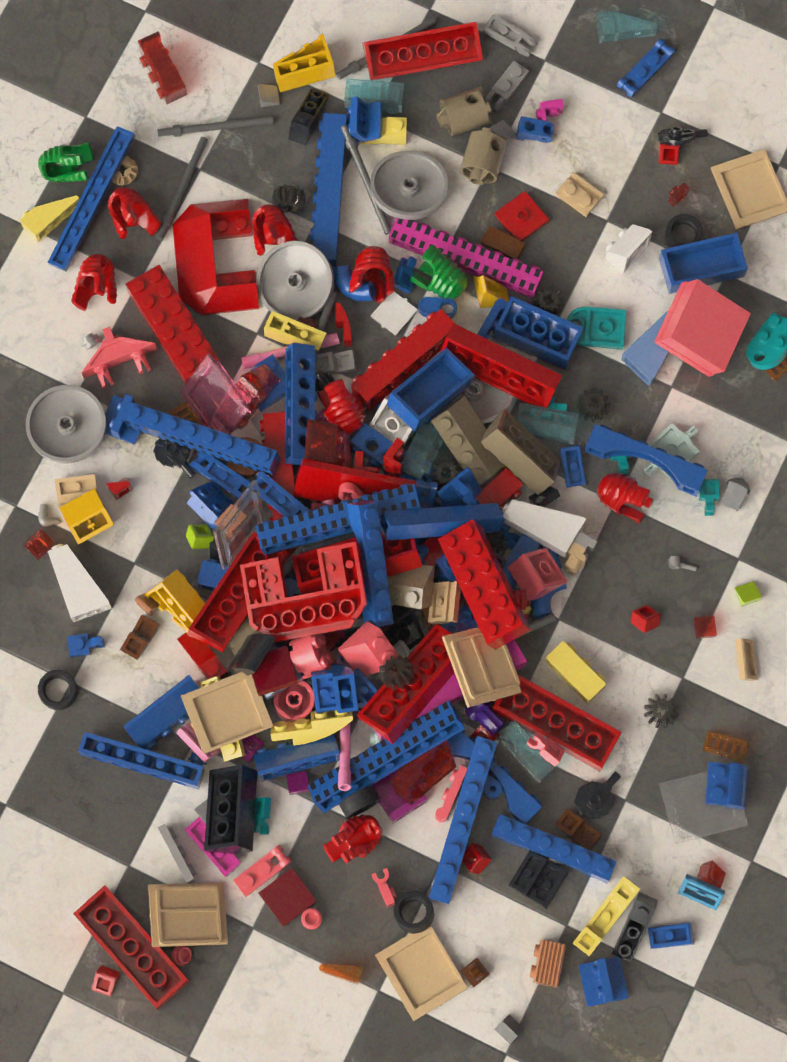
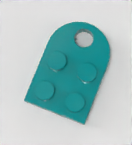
[567,306,626,350]
[746,312,787,370]

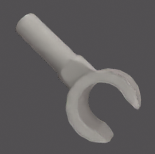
[668,556,697,571]

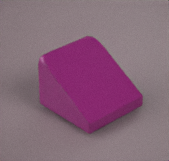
[241,734,265,763]
[286,771,310,795]

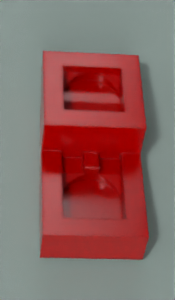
[336,303,352,347]

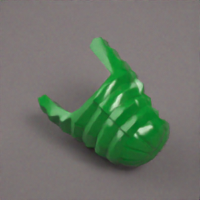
[38,142,95,183]
[410,244,467,300]

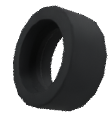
[665,214,703,248]
[38,670,78,710]
[339,785,381,819]
[393,891,435,934]

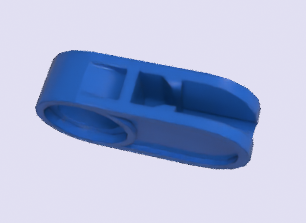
[418,297,457,318]

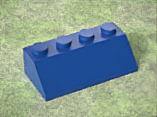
[493,296,584,370]
[123,675,199,751]
[253,733,340,782]

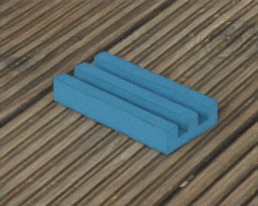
[678,874,725,910]

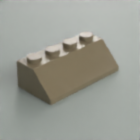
[431,395,505,485]
[481,408,561,495]
[387,564,435,609]

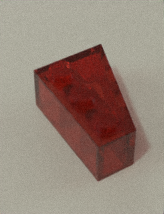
[138,31,187,104]
[215,364,281,432]
[390,740,456,806]

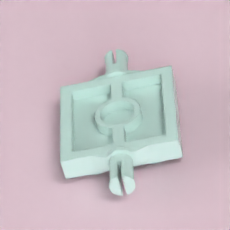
[644,423,700,479]

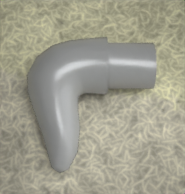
[38,504,61,527]

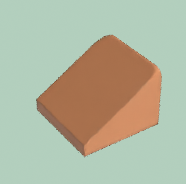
[135,593,159,616]

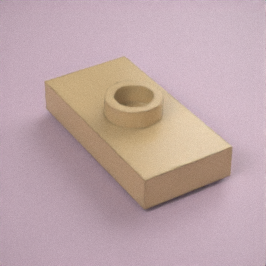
[735,638,758,681]

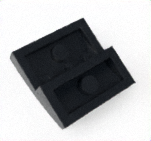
[227,634,276,676]
[509,850,568,909]

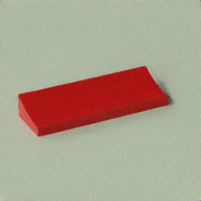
[362,22,483,81]
[441,323,562,411]
[293,459,416,504]
[187,531,288,652]
[357,624,455,745]

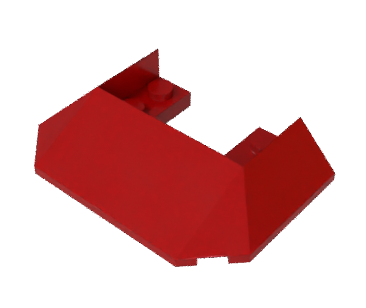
[172,199,259,315]
[240,542,368,642]

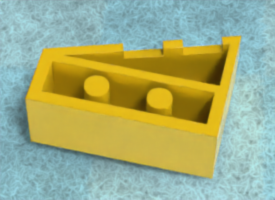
[273,33,335,92]
[144,569,205,633]

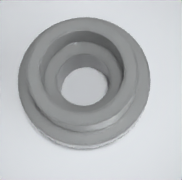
[81,333,100,350]

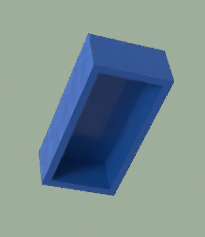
[659,233,748,294]
[386,348,475,432]

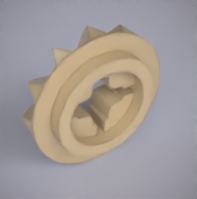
[113,155,138,185]

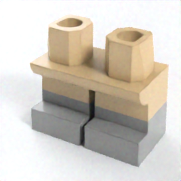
[564,532,598,576]

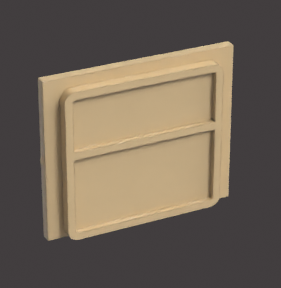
[711,149,787,230]
[442,627,521,708]
[181,672,273,754]
[148,883,228,947]
[375,925,468,1021]

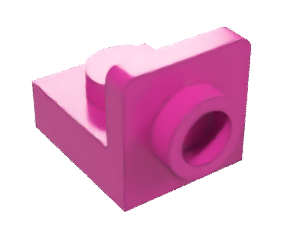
[536,99,564,121]

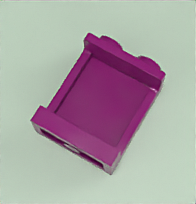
[372,765,428,824]

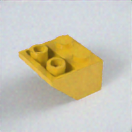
[59,488,114,544]

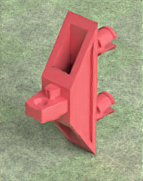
[81,327,157,389]

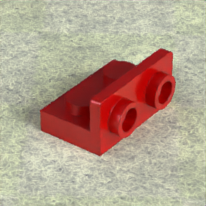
[383,438,405,478]

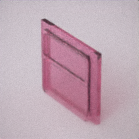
[180,354,250,435]

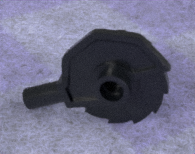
[658,127,708,146]
[153,438,196,479]
[574,771,621,819]

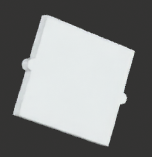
[371,292,418,336]

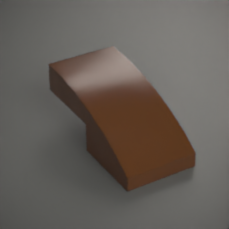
[480,226,526,259]
[120,615,160,660]
[555,809,602,851]

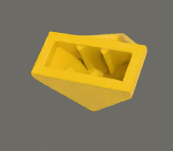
[473,275,509,308]

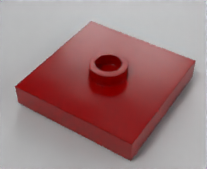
[494,191,549,242]

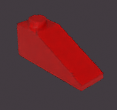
[177,632,229,680]

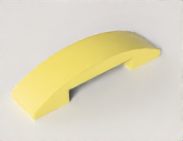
[573,876,640,956]

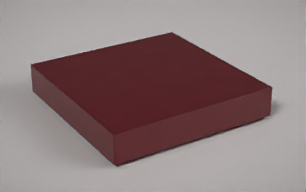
[252,646,298,696]
[258,868,317,927]

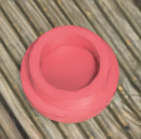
[301,908,322,930]
[172,946,192,966]

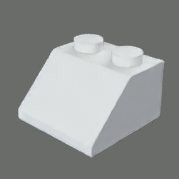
[605,224,652,273]
[369,389,414,445]

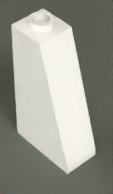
[502,500,586,558]
[48,544,112,622]

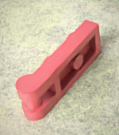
[435,765,467,823]
[233,845,292,897]

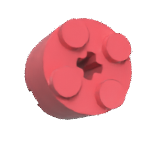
[289,633,334,679]
[274,681,315,722]

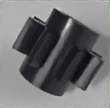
[315,370,335,392]

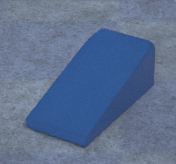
[559,445,586,488]
[353,668,379,705]
[648,923,694,949]

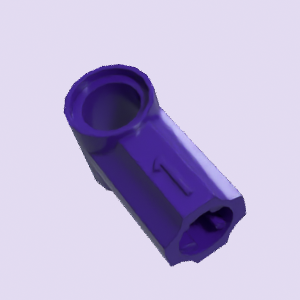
[464,702,506,736]

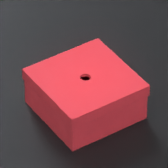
[654,279,751,377]

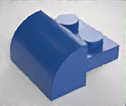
[311,665,358,713]
[705,762,749,810]

